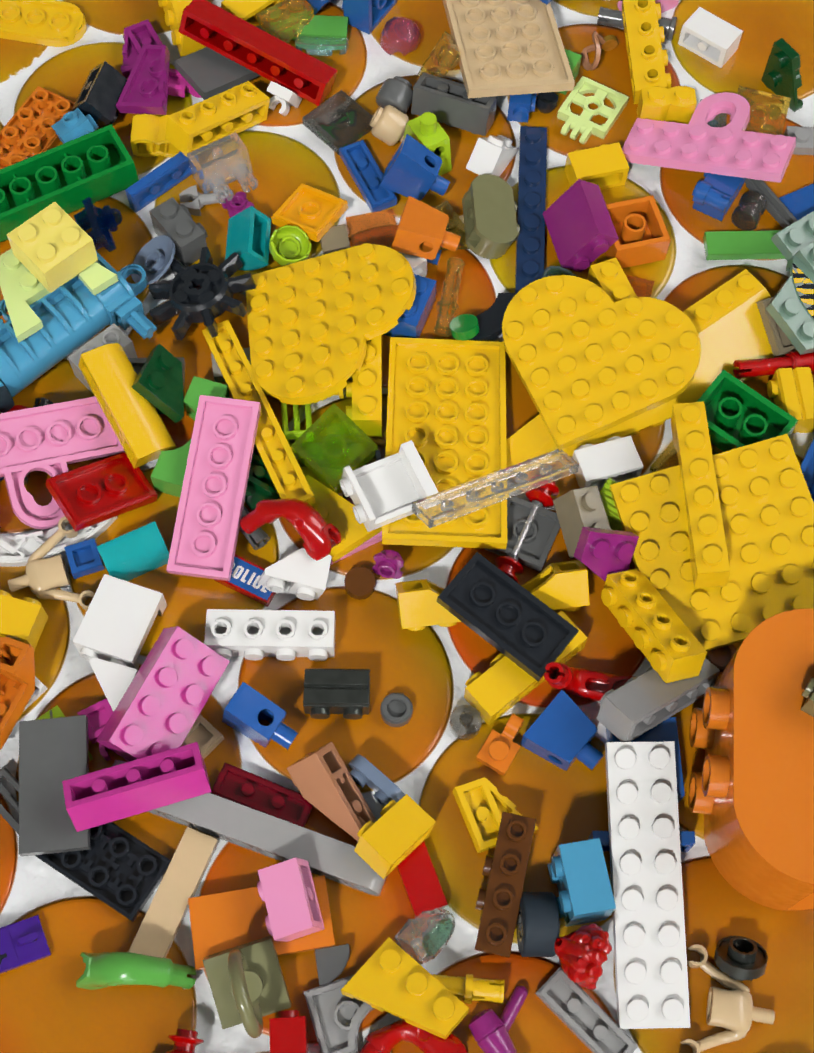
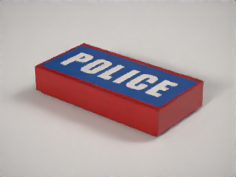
[214,554,276,607]

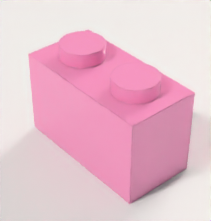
[257,857,325,942]

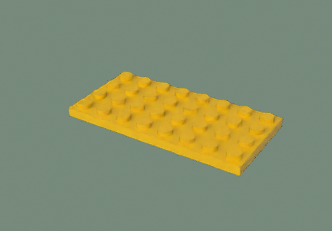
[382,337,507,549]

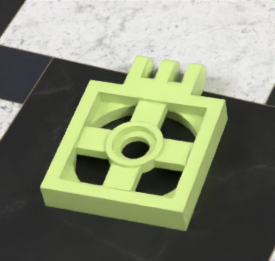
[557,76,629,144]

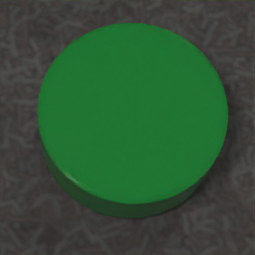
[449,314,480,341]

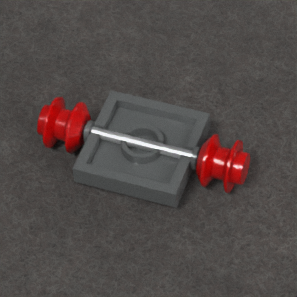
[484,476,561,583]

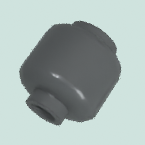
[376,76,413,114]

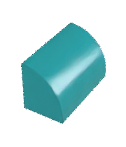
[225,206,271,271]
[96,521,169,581]

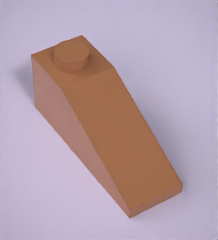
[287,742,377,841]

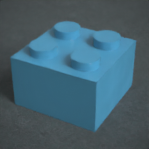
[548,838,616,927]

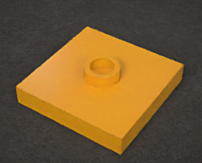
[271,183,348,243]

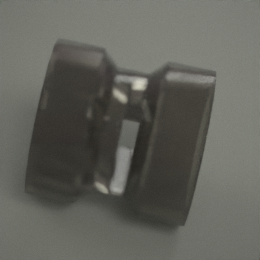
[731,191,768,231]

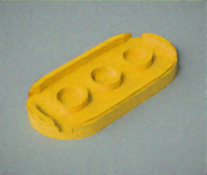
[0,0,87,47]

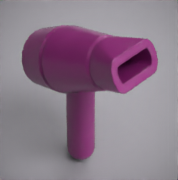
[468,985,528,1053]

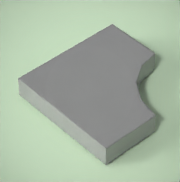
[304,974,374,1053]

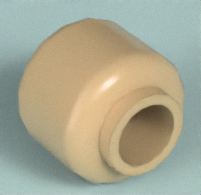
[369,105,409,146]

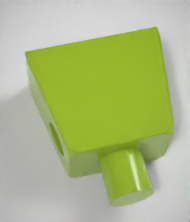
[403,112,452,176]

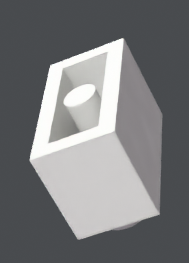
[678,7,743,68]
[571,435,643,490]

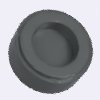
[380,693,413,727]

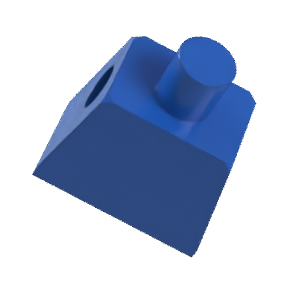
[379,134,450,201]
[222,682,298,750]
[520,690,604,771]

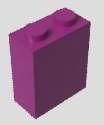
[543,179,619,272]

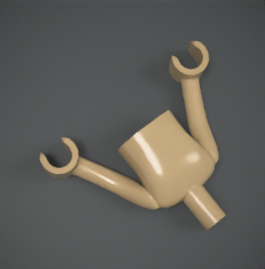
[8,516,95,612]
[680,944,775,1053]

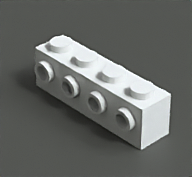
[204,609,336,661]

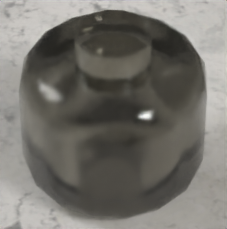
[449,705,482,740]

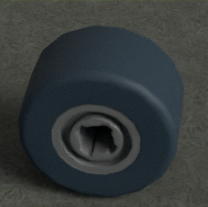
[516,892,560,957]

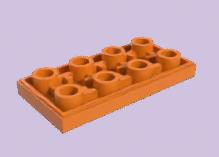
[0,86,75,169]
[188,875,335,971]

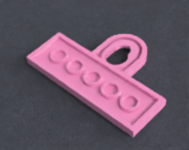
[622,92,796,183]
[0,396,125,529]

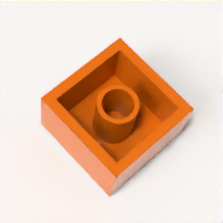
[605,195,671,268]

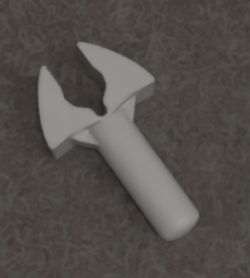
[179,185,232,216]

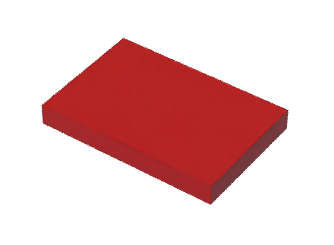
[45,452,158,532]

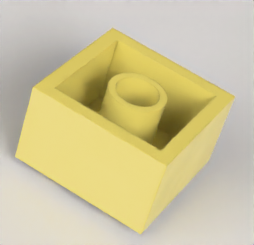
[6,202,98,293]

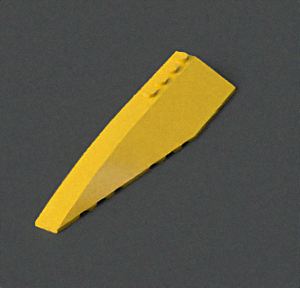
[506,269,782,483]

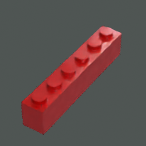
[179,0,338,106]

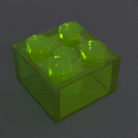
[291,404,378,493]

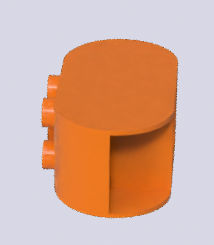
[688,609,814,911]

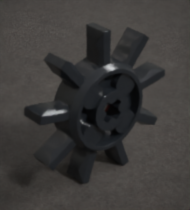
[148,247,256,341]

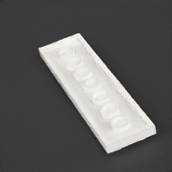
[605,741,691,1029]

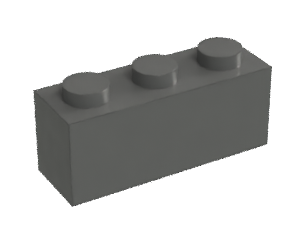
[411,72,498,136]

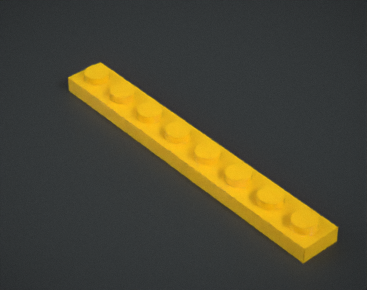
[202,320,316,505]

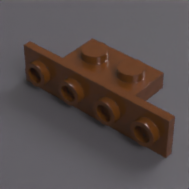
[475,812,536,958]

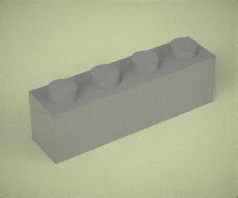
[596,658,720,742]

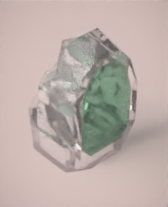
[394,908,456,965]

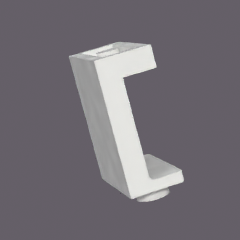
[340,440,439,532]
[72,574,167,670]

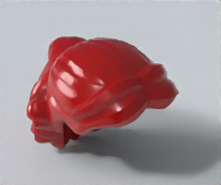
[554,923,612,990]

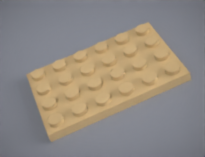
[443,0,575,98]

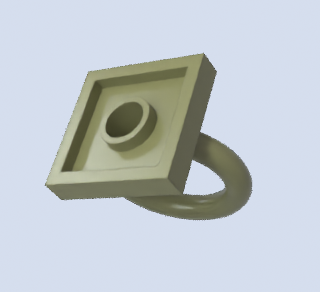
[203,936,291,1038]

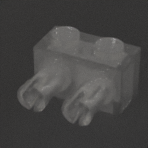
[187,132,258,204]

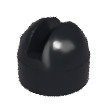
[536,92,558,114]

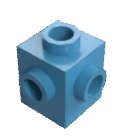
[51,108,99,144]

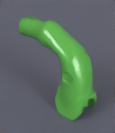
[76,952,196,990]

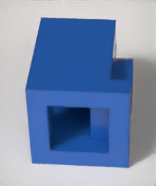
[507,93,537,122]

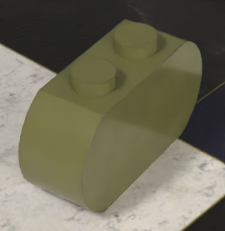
[462,174,520,259]

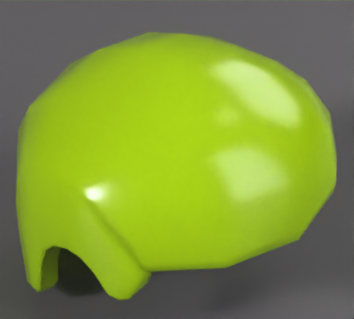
[269,225,312,266]

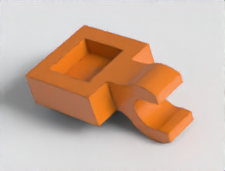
[476,714,524,776]

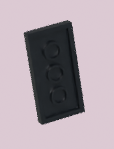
[436,552,579,682]

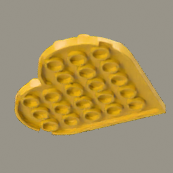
[246,243,417,405]
[502,275,701,451]

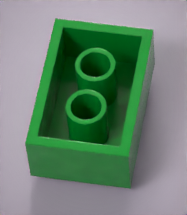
[697,369,798,453]

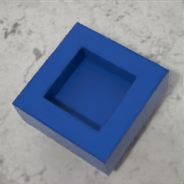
[64,538,104,579]

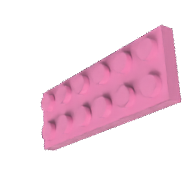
[166,395,261,581]

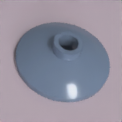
[131,235,175,285]

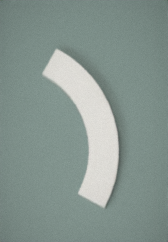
[0,516,117,567]

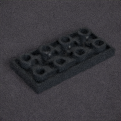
[34,822,171,922]

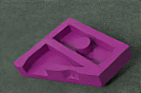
[574,527,639,581]

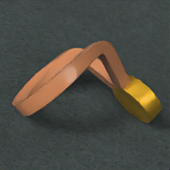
[580,31,618,71]

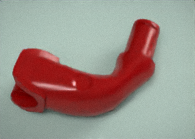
[240,498,342,561]
[544,662,633,701]
[359,1019,467,1053]

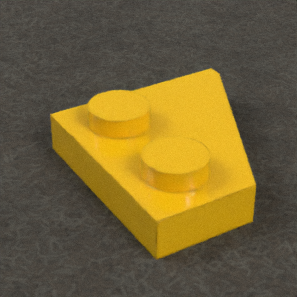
[452,777,538,853]

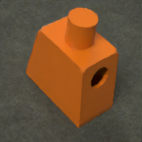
[391,196,461,260]

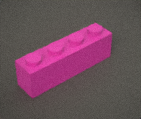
[62,742,211,832]

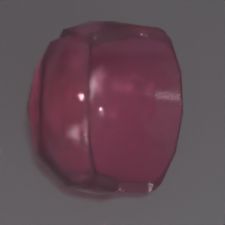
[379,17,421,56]

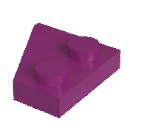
[121,19,163,79]

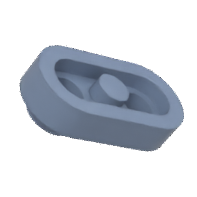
[348,754,405,807]

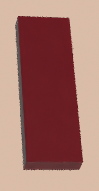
[211,762,314,828]

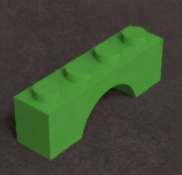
[151,376,232,497]

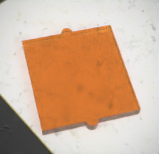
[346,209,398,247]

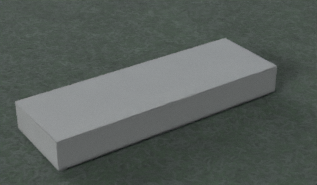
[535,967,638,1053]

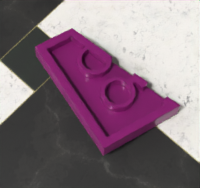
[116,45,170,115]

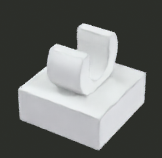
[266,81,302,116]

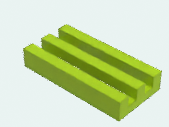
[281,403,313,443]

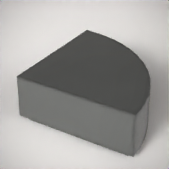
[315,944,350,986]

